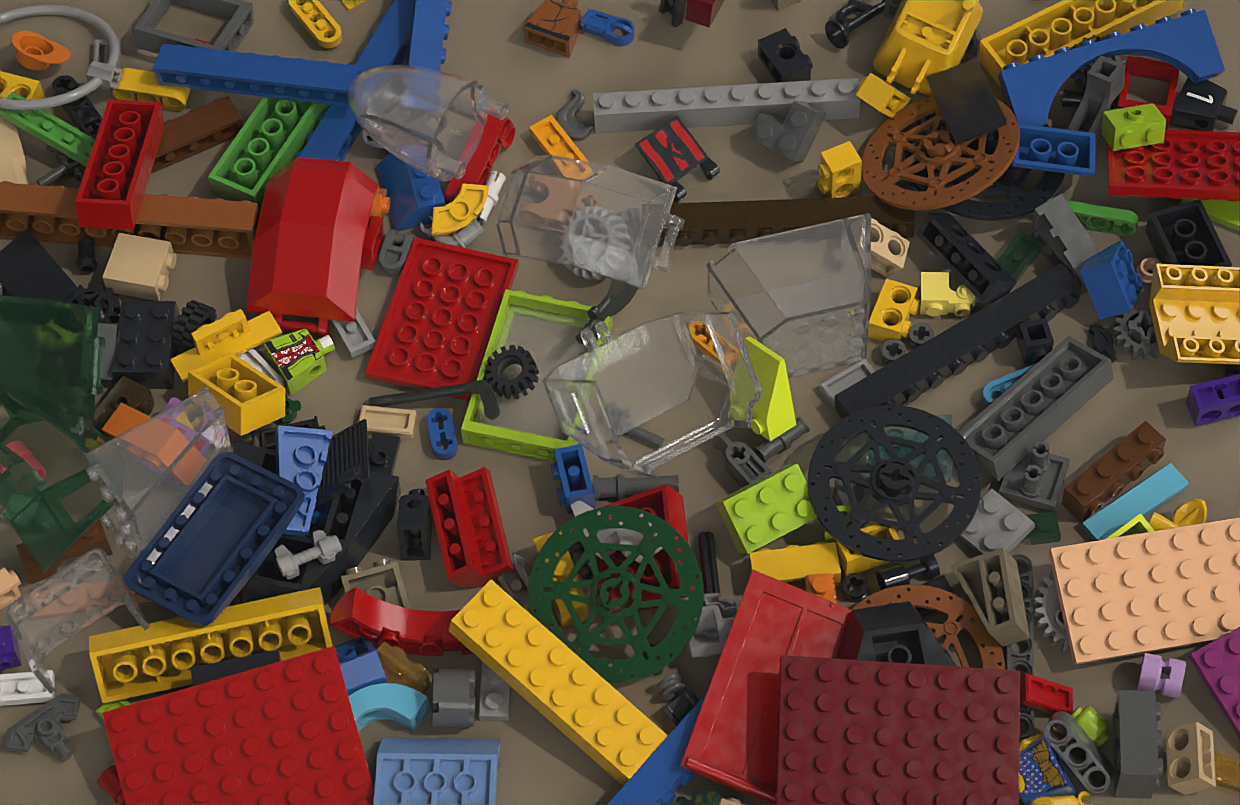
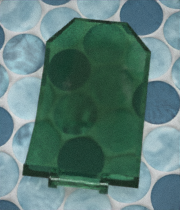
[0,295,105,419]

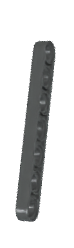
[1006,554,1035,743]

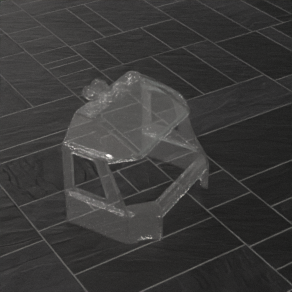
[542,312,762,477]

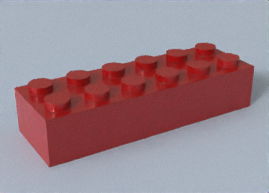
[75,100,165,230]

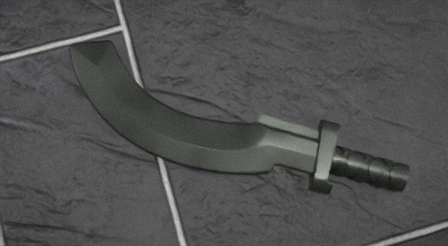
[575,240,648,344]

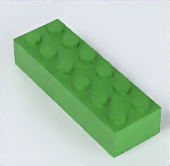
[208,97,330,213]

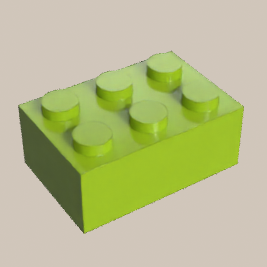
[714,463,817,554]

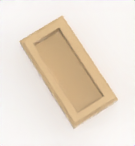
[358,405,417,439]

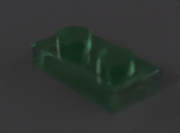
[997,230,1043,285]

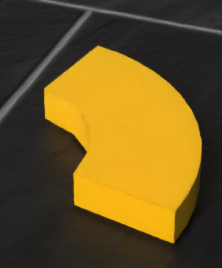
[431,183,489,236]

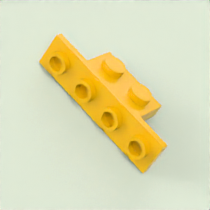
[170,309,282,383]

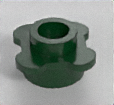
[278,394,302,424]

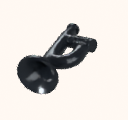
[825,0,885,49]

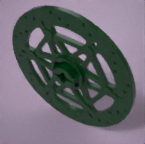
[528,506,704,682]

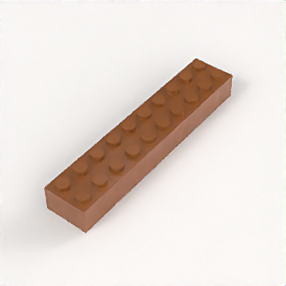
[0,181,260,259]

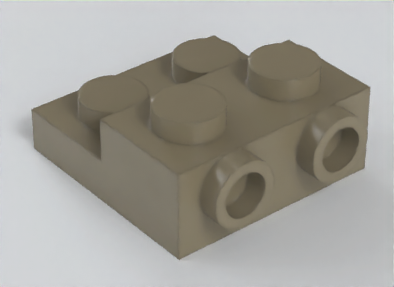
[341,558,410,608]

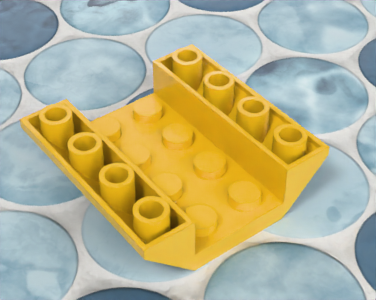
[1149,264,1240,364]

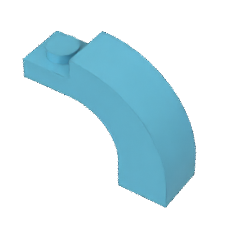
[349,683,430,732]

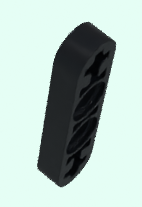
[52,75,102,139]

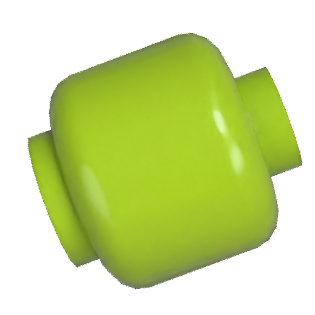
[1065,706,1109,750]

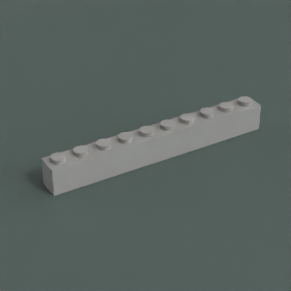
[593,78,860,133]

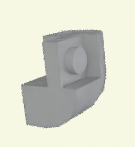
[680,593,741,658]

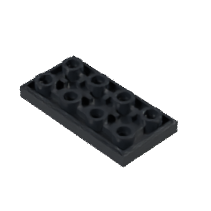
[926,59,1007,143]
[0,229,82,328]

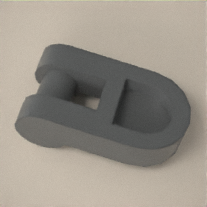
[379,229,416,274]

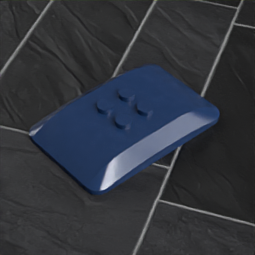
[124,452,305,626]

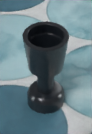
[876,555,940,590]

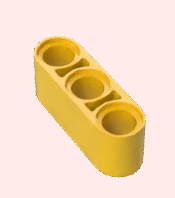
[112,68,192,111]

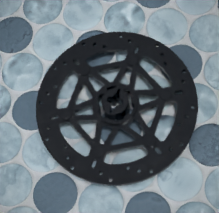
[905,103,1065,221]
[808,405,981,562]

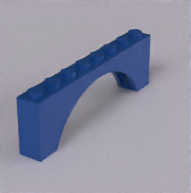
[997,8,1225,127]

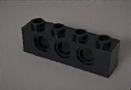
[916,213,1017,303]

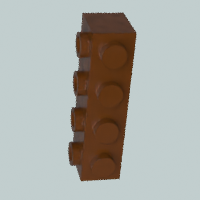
[1061,421,1166,523]

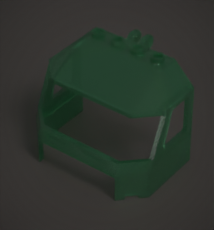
[0,383,126,571]

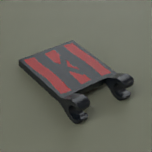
[635,116,720,203]

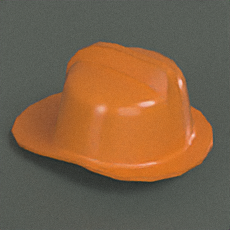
[11,31,71,71]

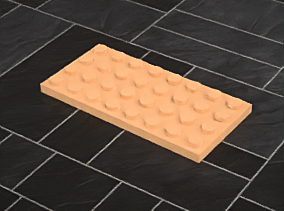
[1048,518,1240,665]

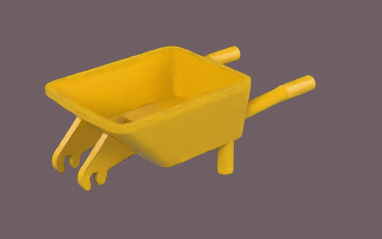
[873,0,983,96]

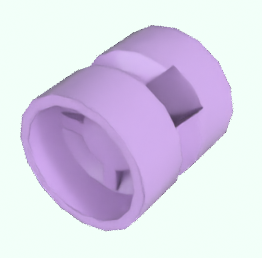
[1137,653,1186,699]

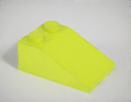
[732,336,797,441]

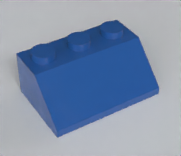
[1010,123,1096,177]
[377,138,445,231]
[335,636,388,696]

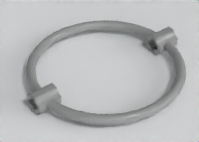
[0,4,122,111]

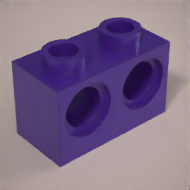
[1186,374,1240,426]

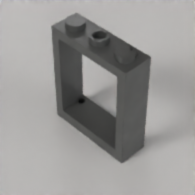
[132,0,254,54]

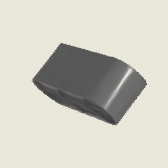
[1044,711,1114,793]

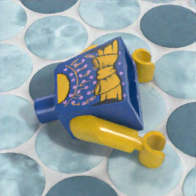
[1019,727,1093,805]

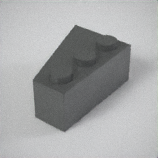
[1030,193,1099,296]

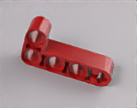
[444,110,516,204]

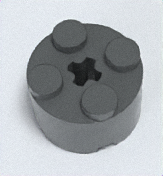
[432,668,475,728]

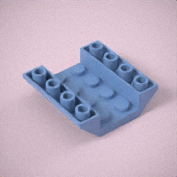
[374,737,501,805]

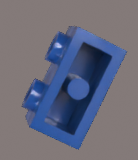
[551,444,595,514]

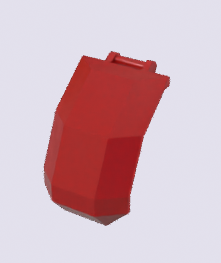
[246,157,378,337]

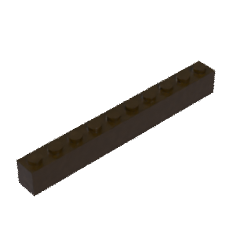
[642,196,915,248]

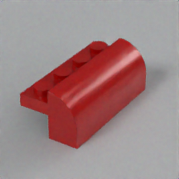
[425,467,513,588]

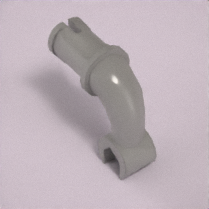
[421,216,486,249]

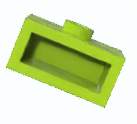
[1101,103,1166,151]

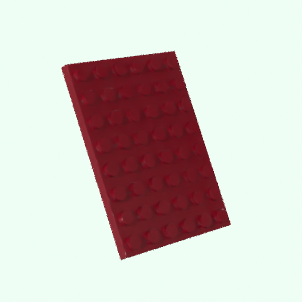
[775,655,1020,805]

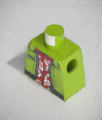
[264,329,335,395]

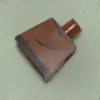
[524,0,581,58]

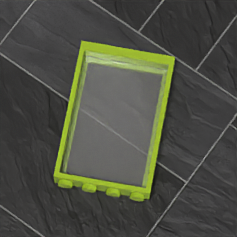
[461,290,613,462]

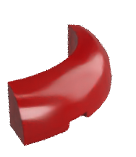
[330,587,474,657]

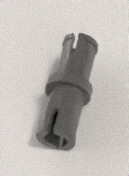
[754,417,810,463]

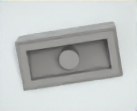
[496,554,545,613]

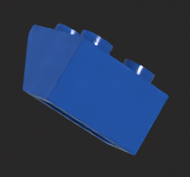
[1080,240,1143,319]

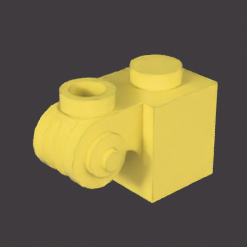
[920,272,976,317]

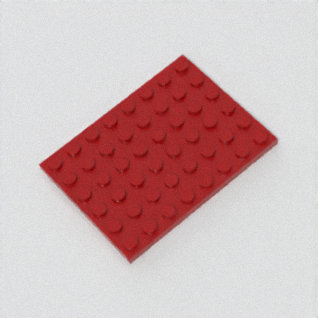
[102,646,375,805]

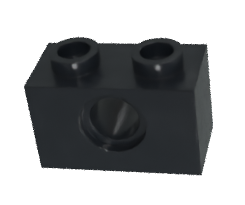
[758,28,813,83]

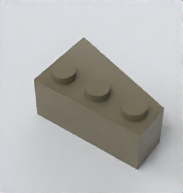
[950,548,1030,647]

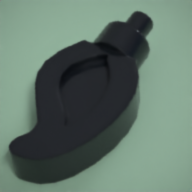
[1089,325,1117,362]

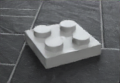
[958,489,1035,555]

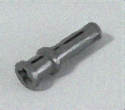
[593,474,679,501]

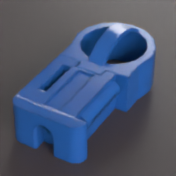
[581,9,634,46]

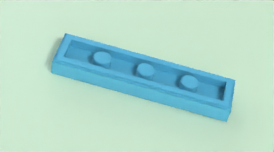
[1081,463,1189,541]

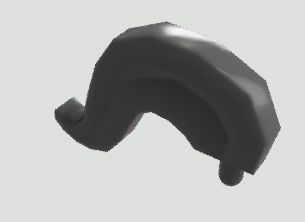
[557,89,595,141]

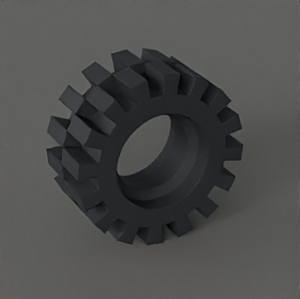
[172,300,217,351]
[485,345,539,400]

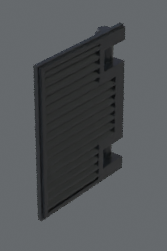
[315,419,370,507]

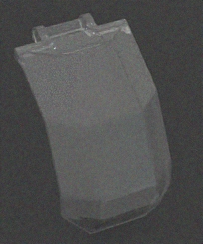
[495,155,685,289]

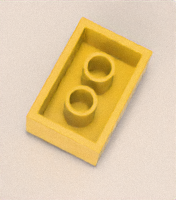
[188,353,285,436]

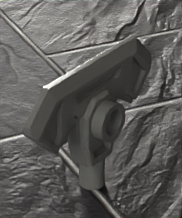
[3,693,80,761]

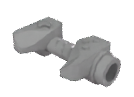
[275,530,342,580]

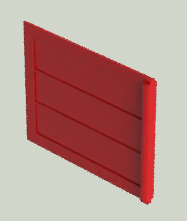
[680,570,852,805]

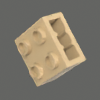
[102,233,177,301]

